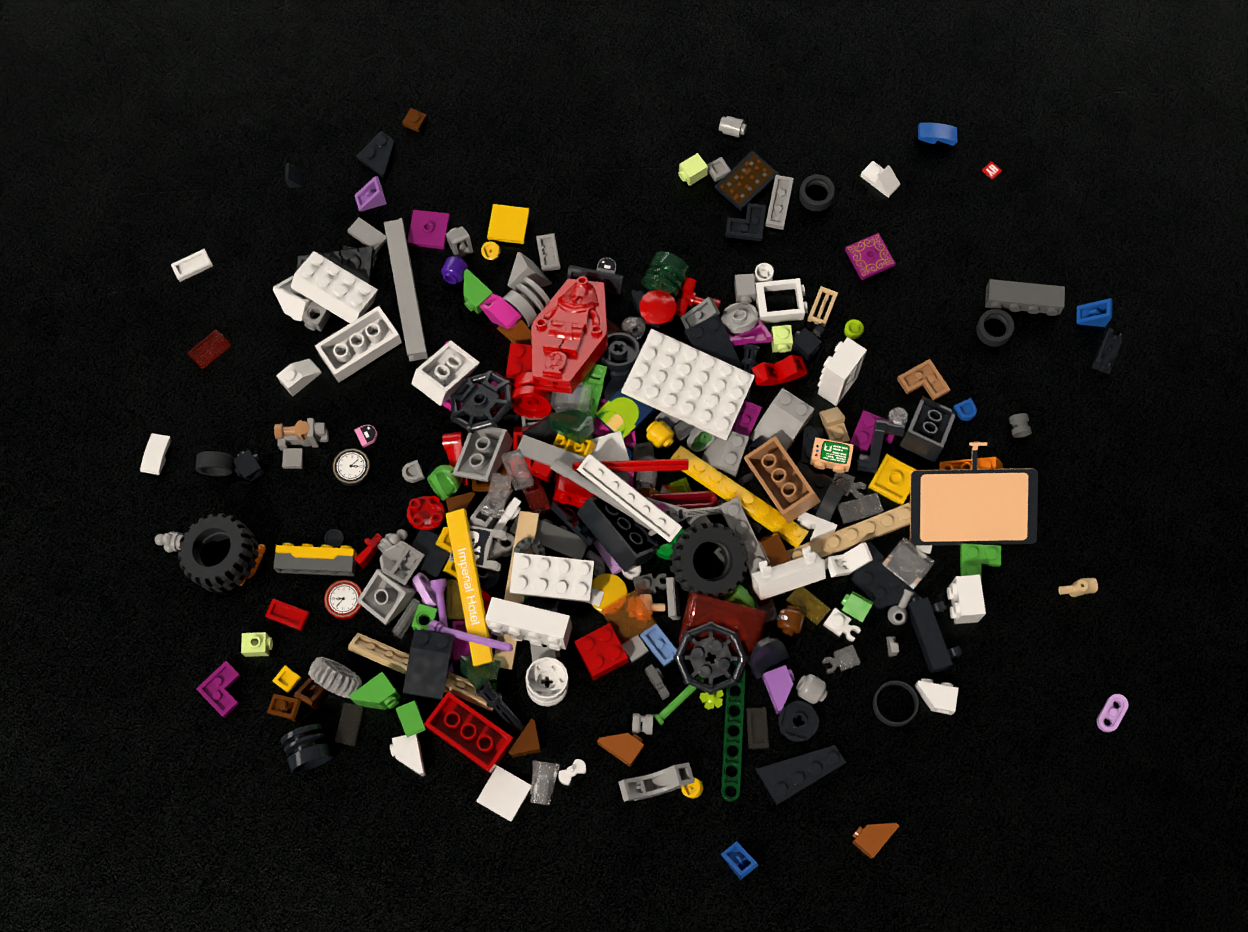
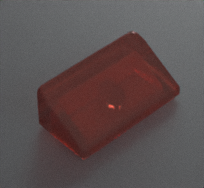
[187,330,230,369]

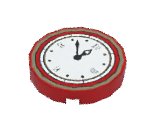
[324,580,363,619]

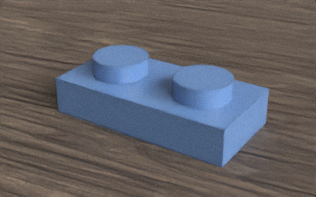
[640,623,677,667]

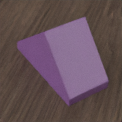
[354,176,387,211]

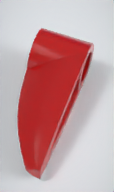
[442,431,470,485]

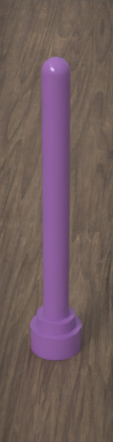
[430,579,454,673]
[428,620,513,652]

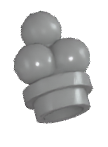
[378,529,408,553]
[155,531,184,552]

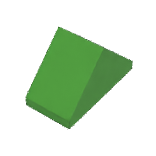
[396,700,426,737]

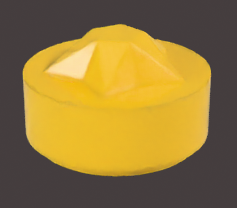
[481,241,501,260]
[682,777,703,799]

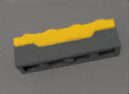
[274,543,357,576]

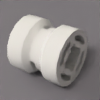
[754,263,774,283]

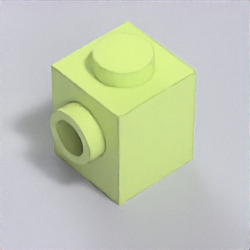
[678,153,708,186]
[771,325,793,352]
[241,632,273,657]

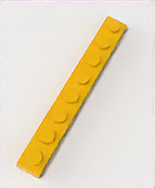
[670,446,809,548]

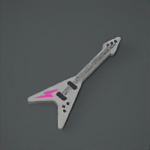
[647,498,723,536]

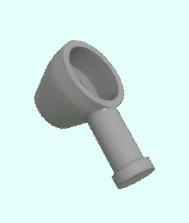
[888,589,914,625]

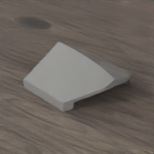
[380,541,424,586]

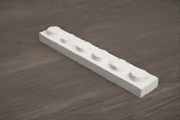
[577,454,682,542]

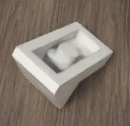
[861,161,900,198]
[797,512,837,542]

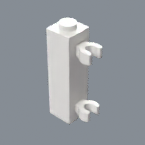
[752,546,827,600]

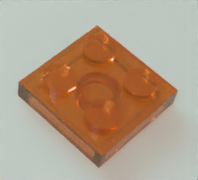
[601,590,656,644]

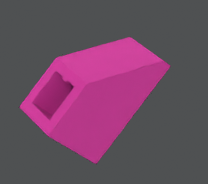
[480,294,522,329]

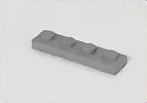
[719,497,769,576]

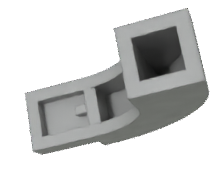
[619,763,695,802]

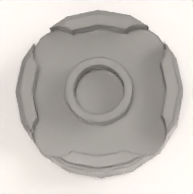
[721,303,759,333]

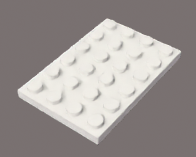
[621,329,755,440]

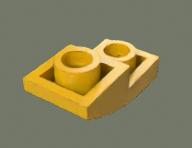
[553,432,595,457]

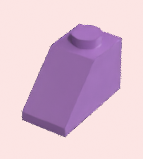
[762,665,795,714]

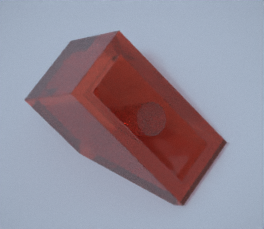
[518,476,551,515]

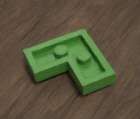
[960,544,1001,578]

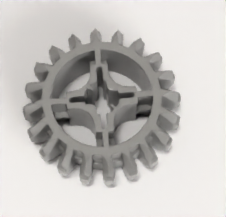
[308,657,362,698]

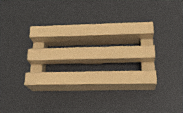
[807,286,838,327]

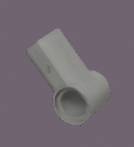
[488,533,515,560]

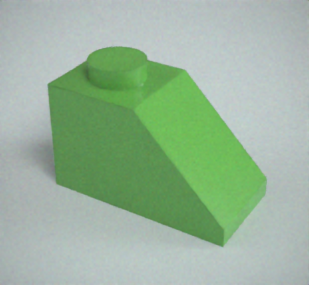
[464,269,493,314]

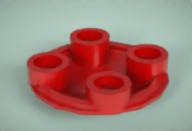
[639,290,676,324]
[407,496,445,530]

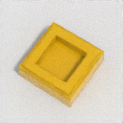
[273,666,301,694]

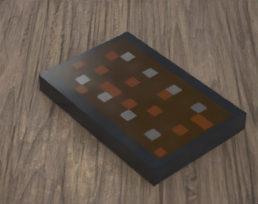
[715,151,779,211]

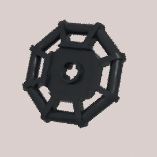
[449,370,514,434]
[673,620,749,695]

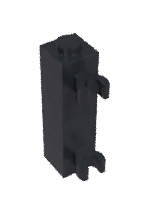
[906,596,962,674]

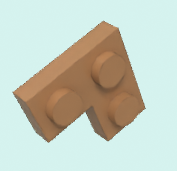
[897,359,950,401]

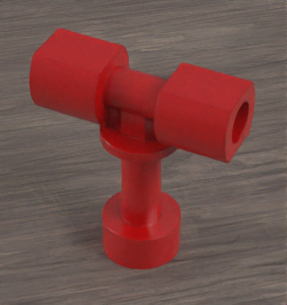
[675,278,721,316]

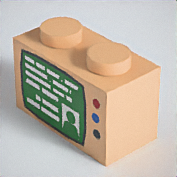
[810,437,854,473]

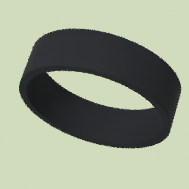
[873,681,919,726]

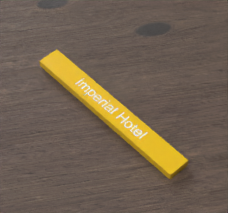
[446,508,494,666]

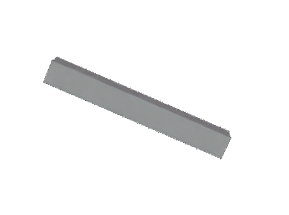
[384,218,428,361]

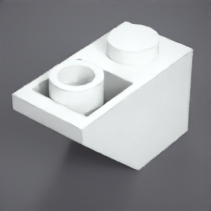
[915,679,958,715]

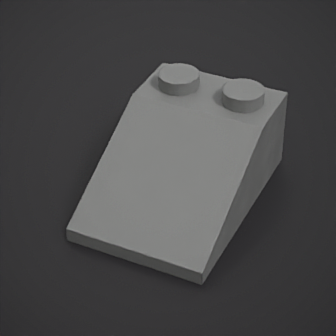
[749,388,814,452]
[452,427,513,482]

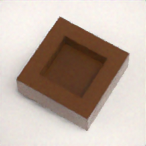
[402,108,427,132]

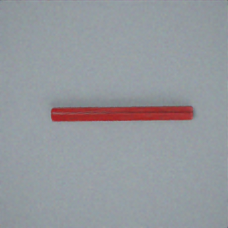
[572,459,689,474]

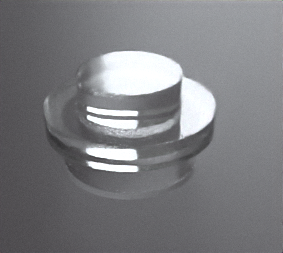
[888,407,908,425]

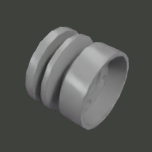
[503,277,550,327]

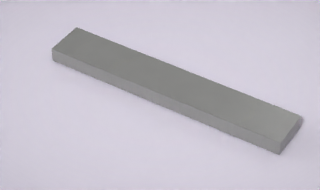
[516,435,632,484]

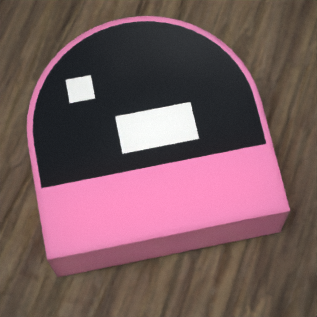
[355,425,377,448]

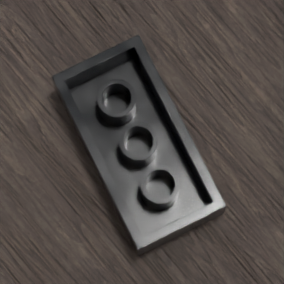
[577,496,660,572]

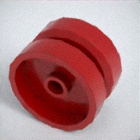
[512,372,554,419]

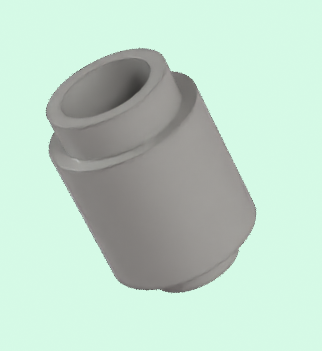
[719,116,747,138]

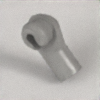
[585,550,606,577]

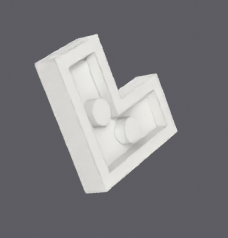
[493,497,521,539]

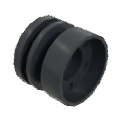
[280,724,332,773]

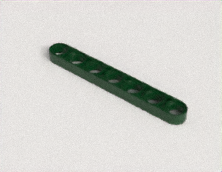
[721,662,746,802]

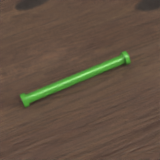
[653,661,714,725]

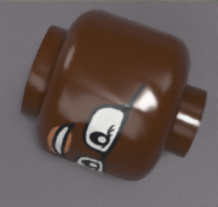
[777,606,805,636]

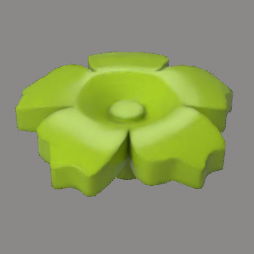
[699,690,724,710]

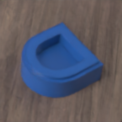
[953,398,977,421]

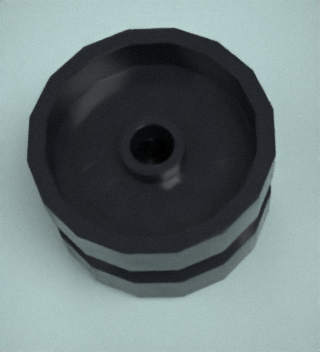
[599,332,639,381]

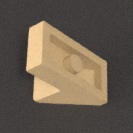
[819,407,850,443]

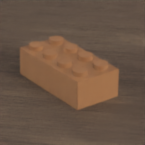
[743,436,821,524]

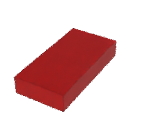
[265,599,310,631]

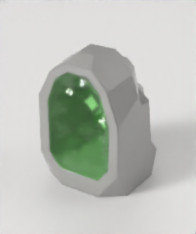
[687,427,716,452]

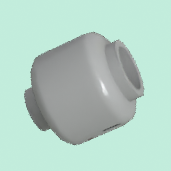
[796,674,827,704]

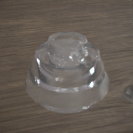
[621,317,646,340]

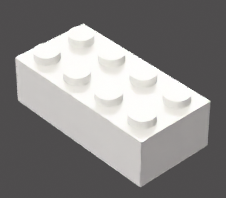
[291,252,378,323]
[315,306,402,383]
[818,337,867,406]
[510,552,594,603]
[485,597,572,651]

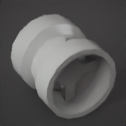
[632,713,653,735]

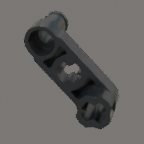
[856,418,905,474]

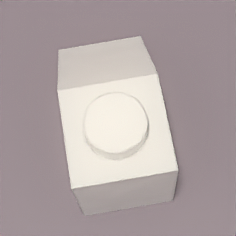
[276,359,322,396]
[390,734,426,776]

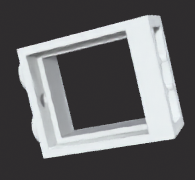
[755,278,807,324]

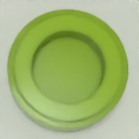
[844,319,864,339]

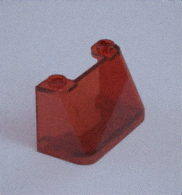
[678,593,767,665]

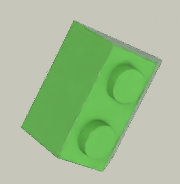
[349,672,401,710]

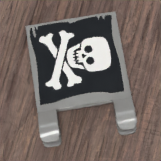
[449,525,508,571]

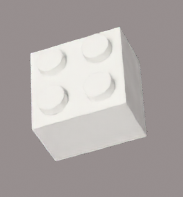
[947,575,986,624]

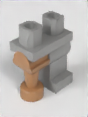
[274,418,328,451]

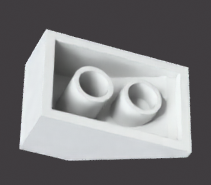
[411,340,480,406]

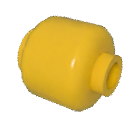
[646,420,675,449]

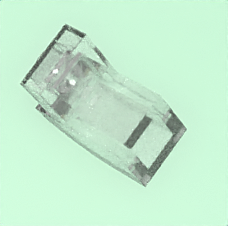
[482,472,513,519]

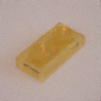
[446,580,465,620]
[787,586,830,625]

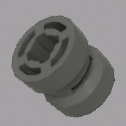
[1009,413,1032,438]

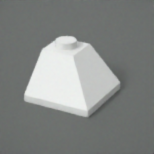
[273,276,312,321]

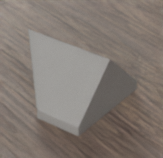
[508,252,552,292]

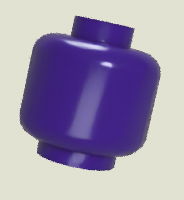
[441,256,468,284]

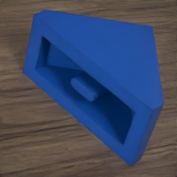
[1077,298,1113,327]
[721,841,758,880]

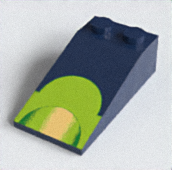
[595,387,658,440]

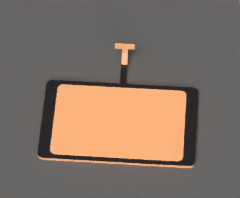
[910,441,1038,546]

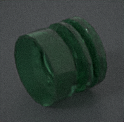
[642,252,690,299]

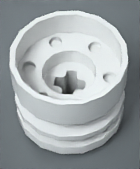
[526,657,568,707]

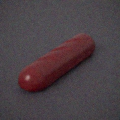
[645,490,718,509]

